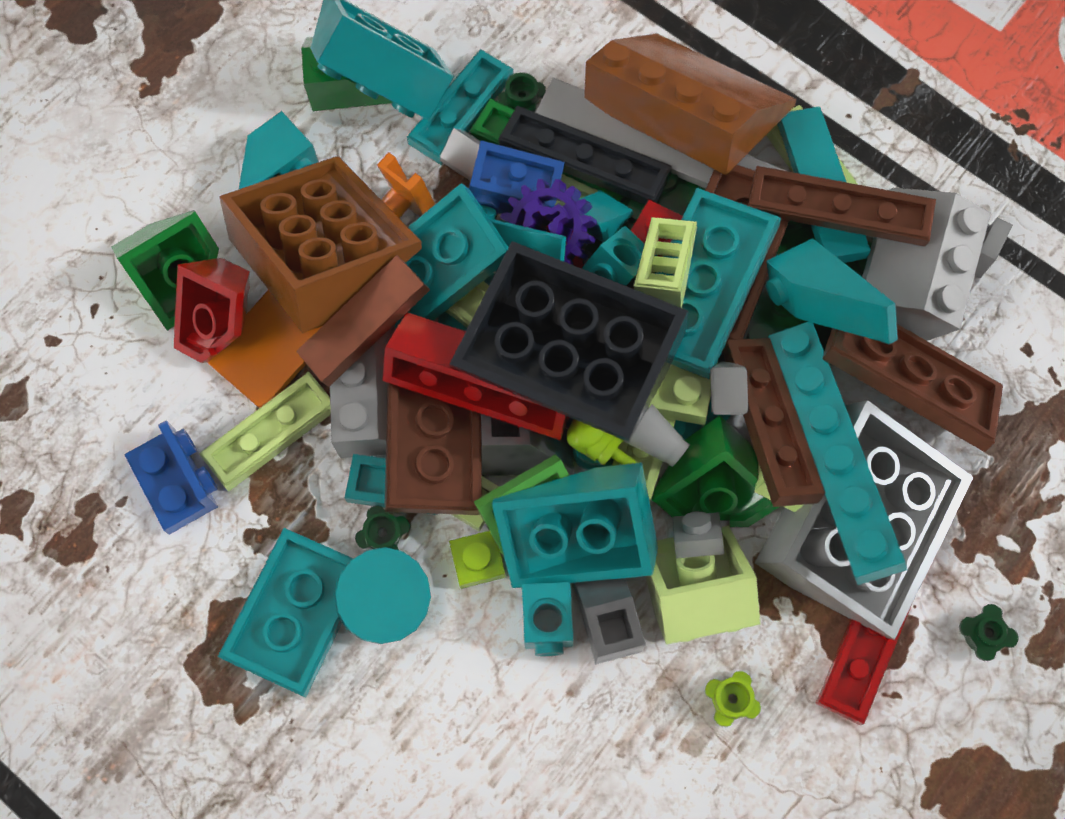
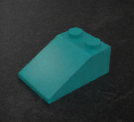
[492,462,658,588]

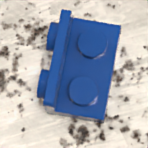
[469,141,565,225]
[124,420,218,535]

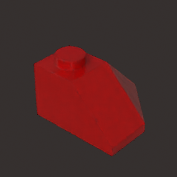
[173,258,250,363]

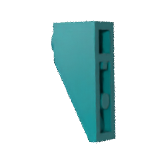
[766,238,898,344]

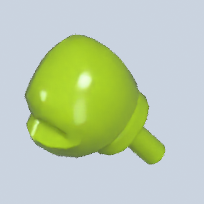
[567,419,638,465]

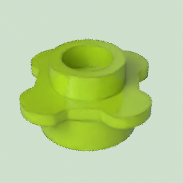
[705,671,761,727]

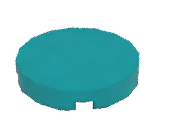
[334,547,431,644]

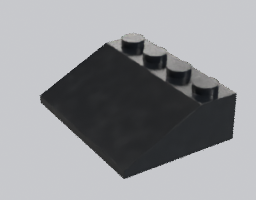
[450,241,688,442]

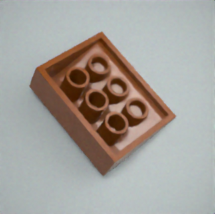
[584,33,797,175]
[219,156,422,333]

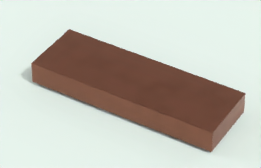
[296,255,430,387]

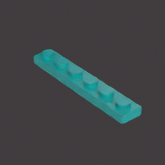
[768,322,908,586]

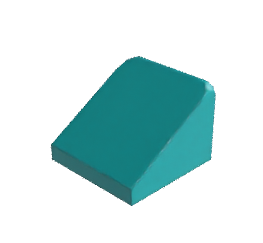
[579,190,633,243]

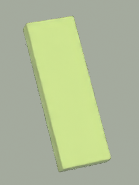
[199,372,331,492]

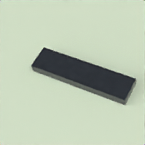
[499,106,672,205]

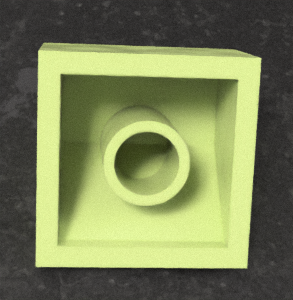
[646,526,760,644]

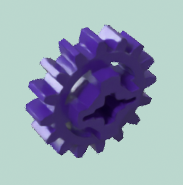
[500,178,597,265]

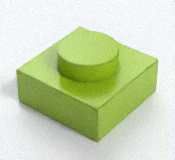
[449,531,506,589]

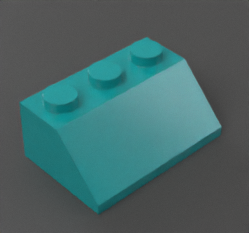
[311,0,454,120]

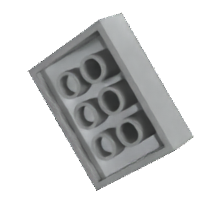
[755,400,973,640]

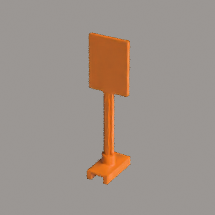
[207,152,435,408]

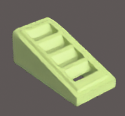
[634,217,697,308]

